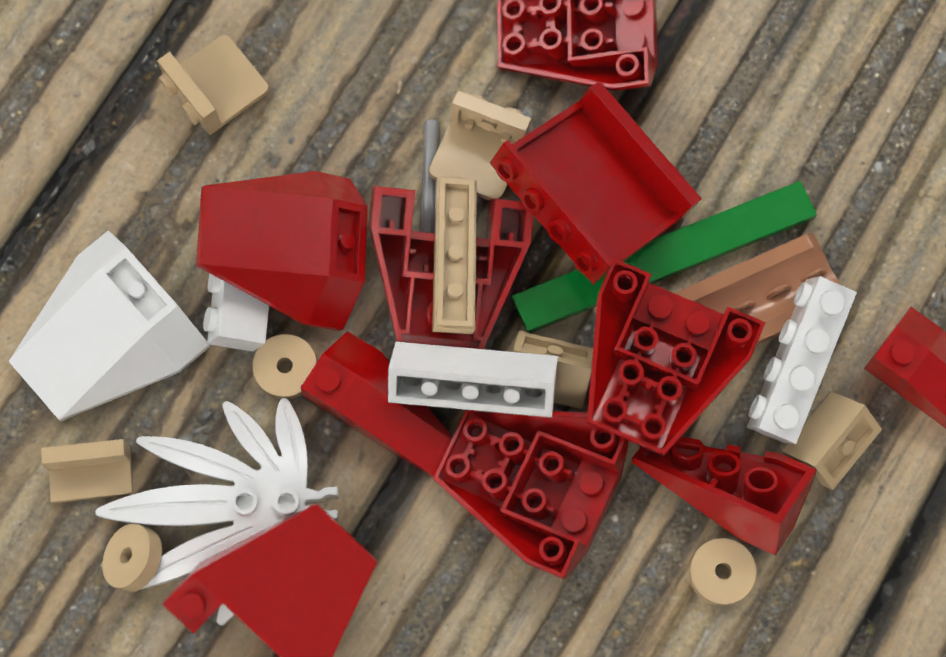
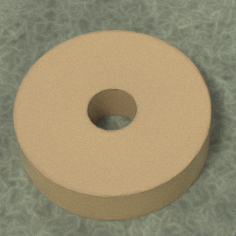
[253,334,317,400]
[102,523,162,592]
[689,538,757,606]

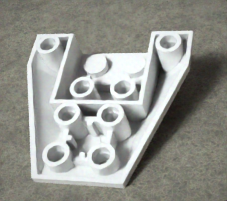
[9,231,210,422]

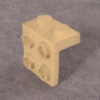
[157,35,269,135]
[429,91,531,201]

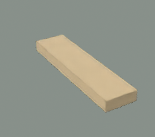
[432,176,477,334]

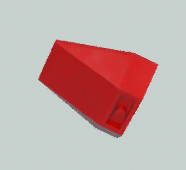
[497,0,658,91]
[196,171,368,331]
[587,258,766,456]
[433,410,630,580]

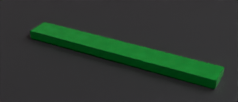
[512,181,817,333]

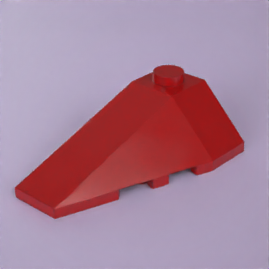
[864,306,946,428]
[300,331,453,478]
[632,437,817,555]

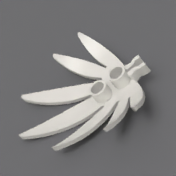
[96,398,339,626]

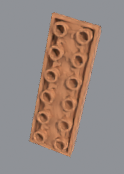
[675,233,841,345]

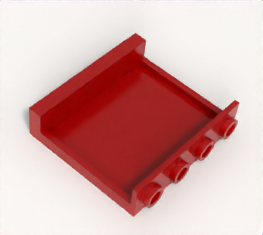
[490,81,702,284]

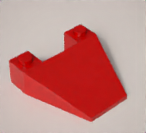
[368,186,534,349]
[162,503,378,657]

